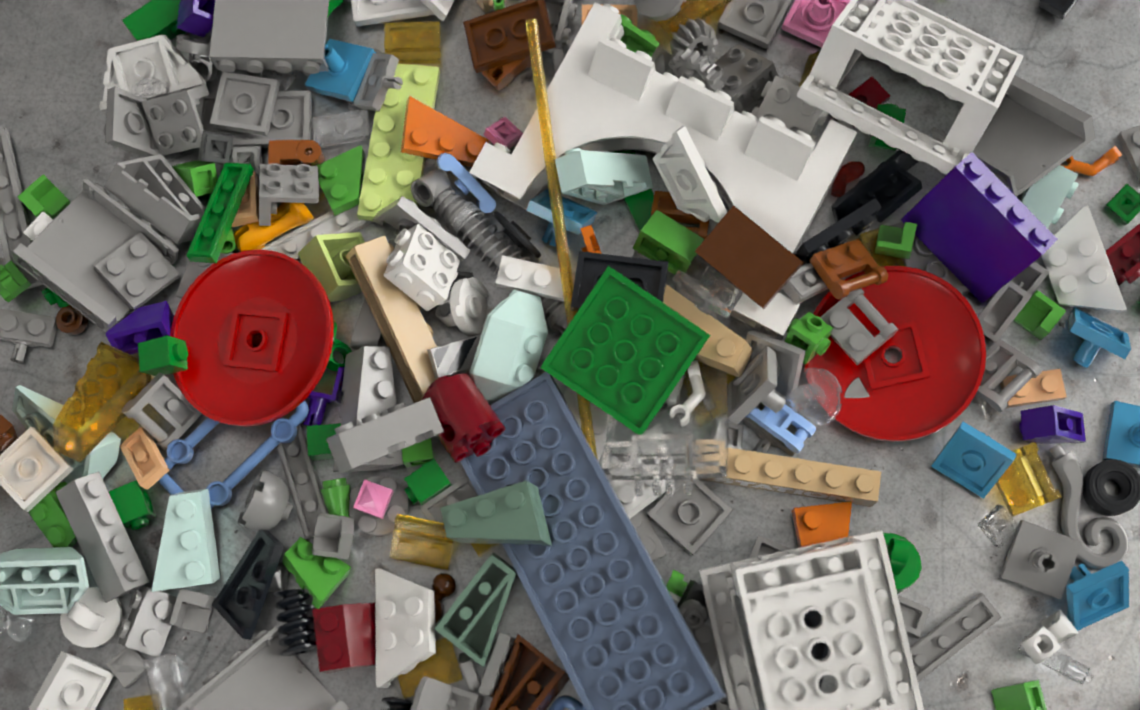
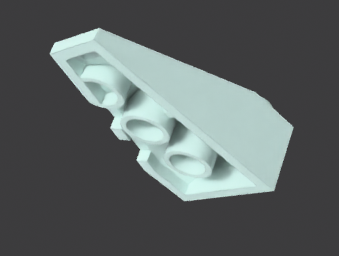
[12,385,121,484]

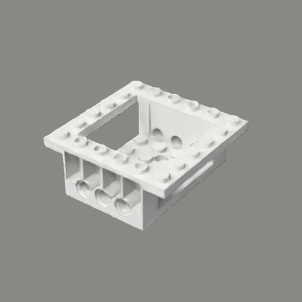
[796,0,1024,175]
[699,530,924,710]

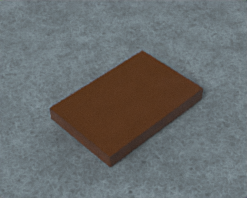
[463,0,556,73]
[695,205,803,309]

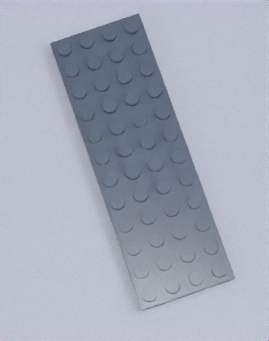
[461,372,726,710]

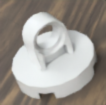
[435,277,493,336]
[60,587,124,649]

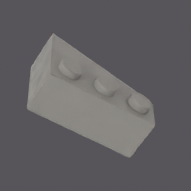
[104,154,206,244]
[326,397,444,474]

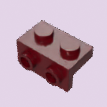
[1106,223,1140,286]

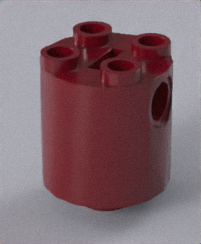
[421,374,505,463]

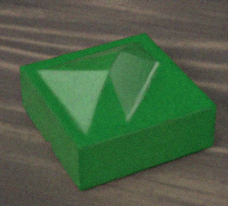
[1106,183,1140,224]

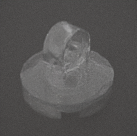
[786,367,842,426]

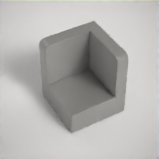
[312,513,354,559]
[169,588,216,633]

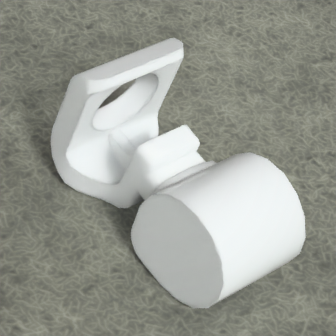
[1020,609,1079,664]

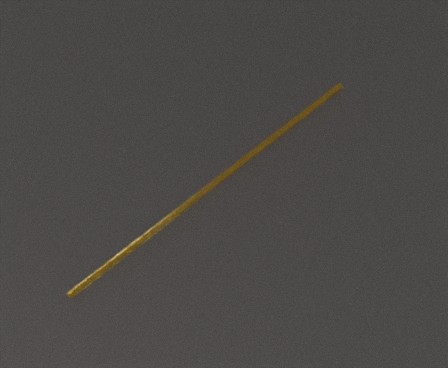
[525,19,598,460]

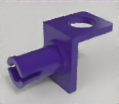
[303,367,344,426]

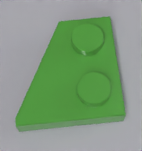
[317,145,365,216]
[282,537,351,609]

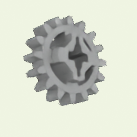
[667,48,725,92]

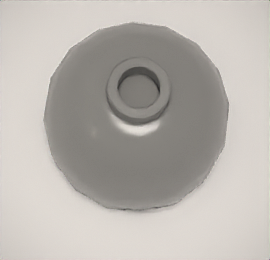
[237,469,293,531]

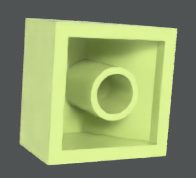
[298,232,365,302]

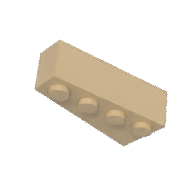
[663,284,753,378]

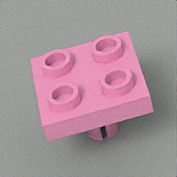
[781,0,850,48]

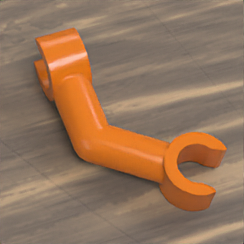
[1061,146,1123,176]

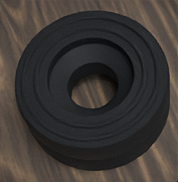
[1083,459,1140,516]

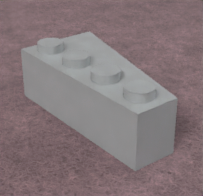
[333,346,404,472]

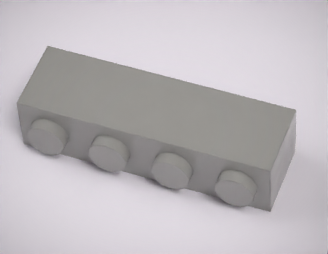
[56,472,149,603]

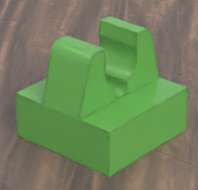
[0,261,32,303]

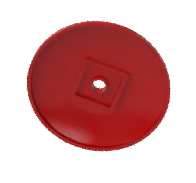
[170,250,334,427]
[804,266,986,442]

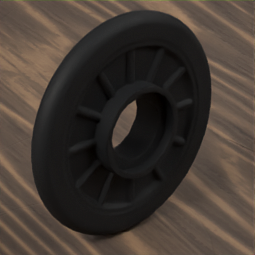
[493,211,541,258]

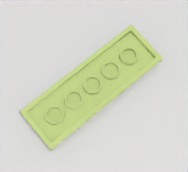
[357,63,440,221]

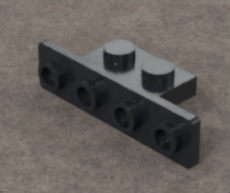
[831,149,923,223]

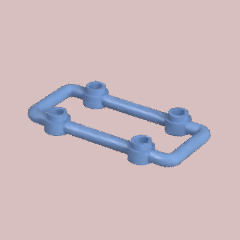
[158,400,309,509]

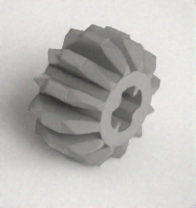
[668,18,718,57]

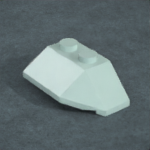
[469,290,548,405]
[0,547,89,615]

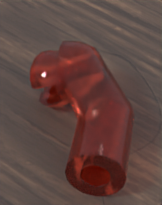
[831,161,865,198]

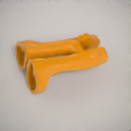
[234,202,315,252]

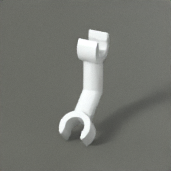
[670,360,705,427]

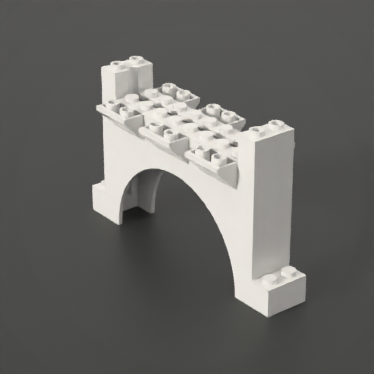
[469,2,858,341]

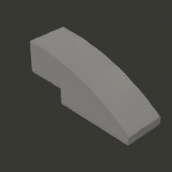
[978,262,1049,343]

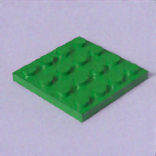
[540,266,711,436]

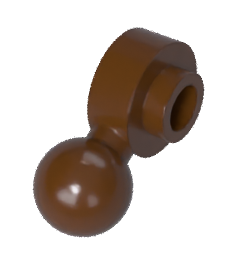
[56,305,88,335]
[432,573,456,624]

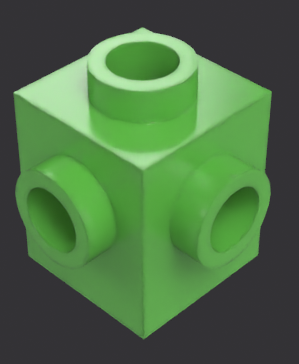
[784,312,833,365]

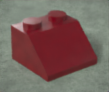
[312,602,376,673]

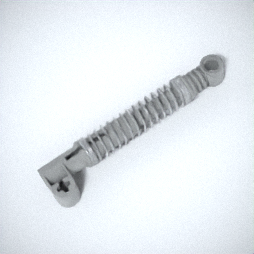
[411,169,577,334]

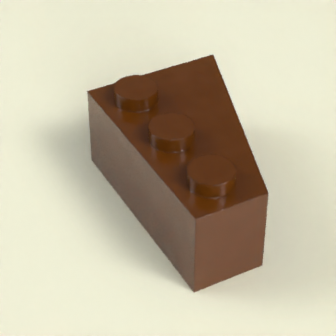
[489,634,570,710]

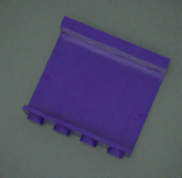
[900,152,1058,303]

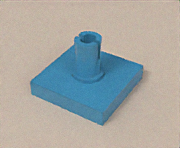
[304,39,376,102]
[526,189,598,246]
[1068,307,1131,368]
[1102,401,1140,468]
[931,422,1016,499]
[1066,560,1129,631]

